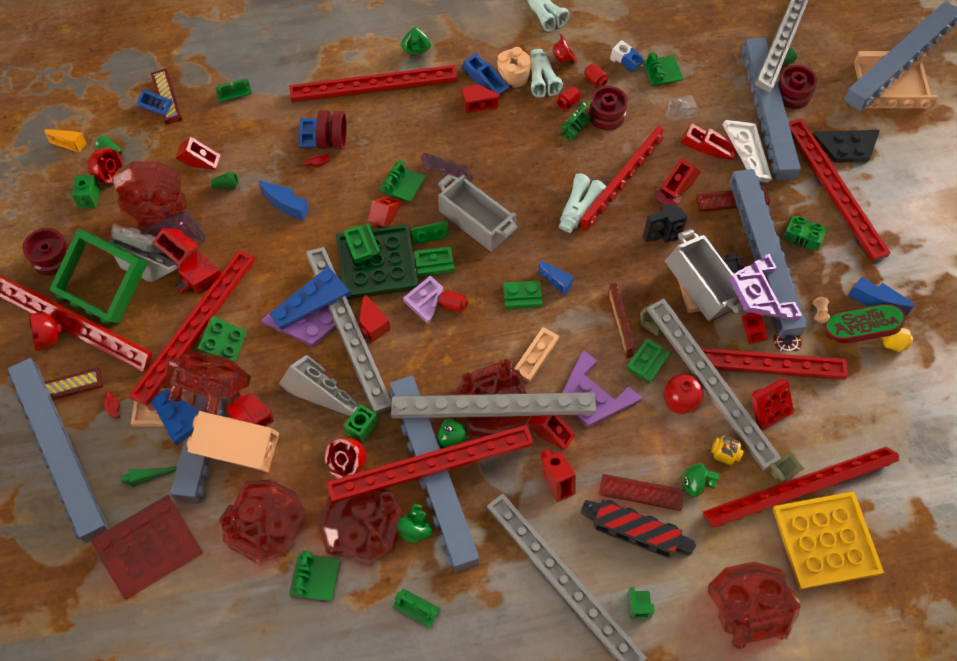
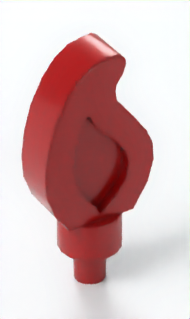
[302,154,329,167]
[104,390,120,419]

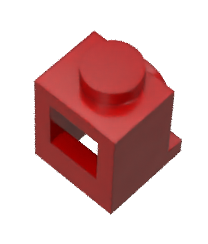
[741,312,768,345]

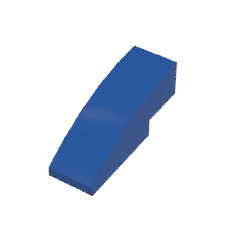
[462,52,509,95]
[259,180,309,221]
[848,277,915,316]

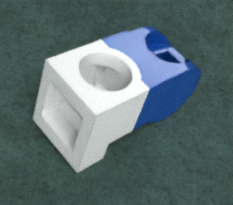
[609,40,644,72]

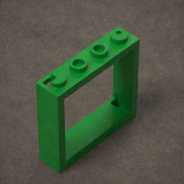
[49,229,148,324]

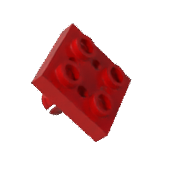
[751,378,794,431]

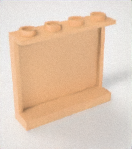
[854,51,937,109]

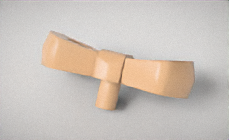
[813,297,830,324]

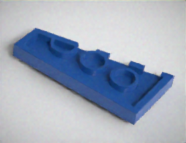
[269,266,352,330]

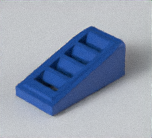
[136,89,173,116]
[538,261,574,296]

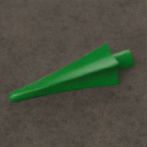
[121,466,177,487]

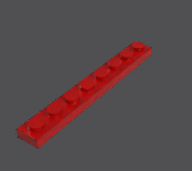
[580,126,664,231]
[701,348,848,380]

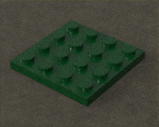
[336,224,418,299]

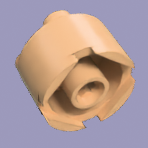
[497,47,531,88]

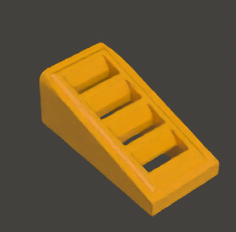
[44,129,86,153]

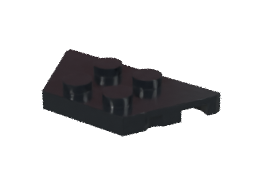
[812,130,880,163]

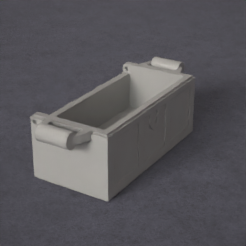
[438,174,517,252]
[665,229,744,321]

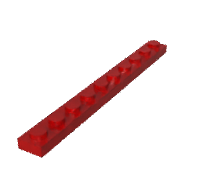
[289,65,457,102]
[788,118,891,262]
[129,250,255,407]
[0,275,152,372]
[327,425,534,504]
[702,447,899,527]

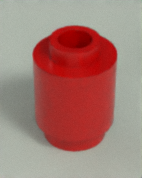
[584,64,608,88]
[556,86,581,110]
[439,290,468,313]

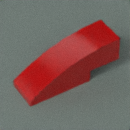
[680,123,737,160]

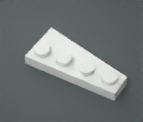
[722,120,772,183]

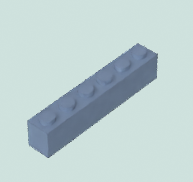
[170,382,229,504]

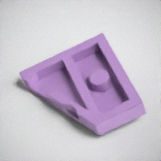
[403,276,443,324]

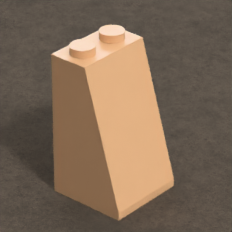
[187,411,279,473]

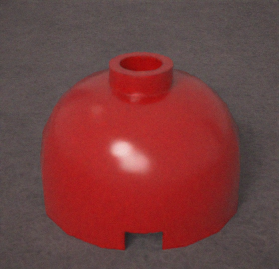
[87,148,123,183]
[29,313,62,351]
[663,374,704,415]
[325,437,367,478]

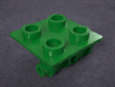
[643,52,684,86]
[559,99,593,140]
[379,160,426,203]
[783,215,827,251]
[198,316,248,365]
[289,551,340,601]

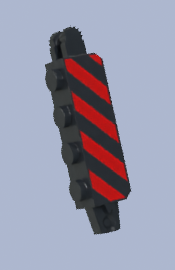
[580,500,696,558]

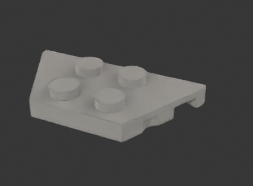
[111,223,164,254]

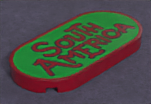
[825,304,905,343]

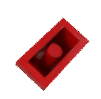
[462,84,499,114]
[175,137,220,170]
[661,158,701,198]
[367,196,402,228]
[359,295,390,342]
[527,415,576,450]

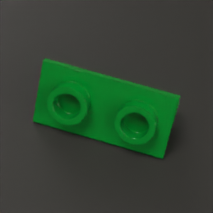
[215,78,252,102]
[410,220,449,245]
[392,588,441,628]

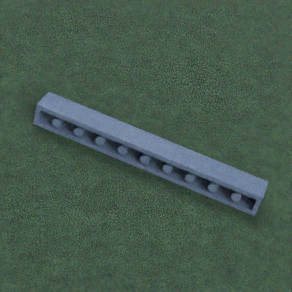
[844,1,957,111]
[741,38,801,181]
[729,169,807,338]
[8,358,110,543]
[388,376,479,573]

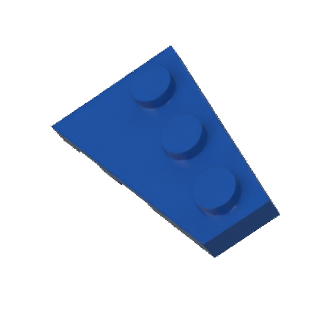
[151,388,199,445]

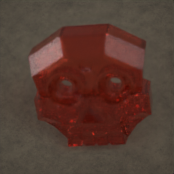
[113,161,187,228]
[166,352,251,415]
[455,359,531,437]
[219,479,308,566]
[319,489,403,565]
[708,561,801,649]

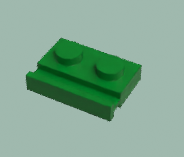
[343,223,381,264]
[414,246,455,277]
[503,281,543,310]
[626,338,671,384]

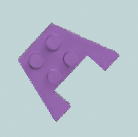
[729,254,802,320]
[261,305,337,347]
[562,351,642,428]

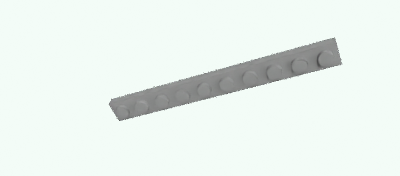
[755,0,808,92]
[306,247,392,414]
[647,298,781,470]
[391,392,596,418]
[487,493,647,661]

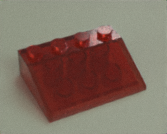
[91,494,203,600]

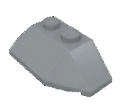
[108,239,181,282]

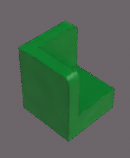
[628,587,655,618]

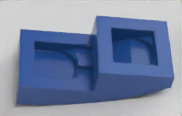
[299,118,317,148]

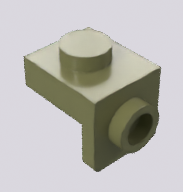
[640,303,663,336]
[769,451,804,482]

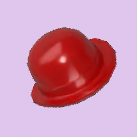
[553,34,578,64]

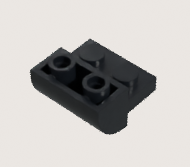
[643,204,687,243]

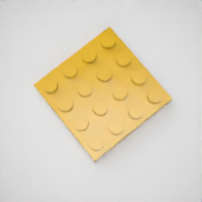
[772,491,884,590]

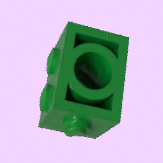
[72,175,101,208]
[344,404,379,445]

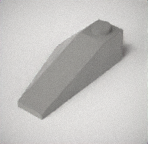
[279,355,359,416]

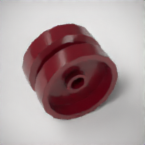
[778,65,818,109]
[588,86,628,130]
[316,110,347,150]
[22,228,69,276]

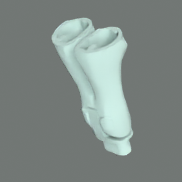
[527,0,570,32]
[530,49,563,98]
[559,174,607,233]

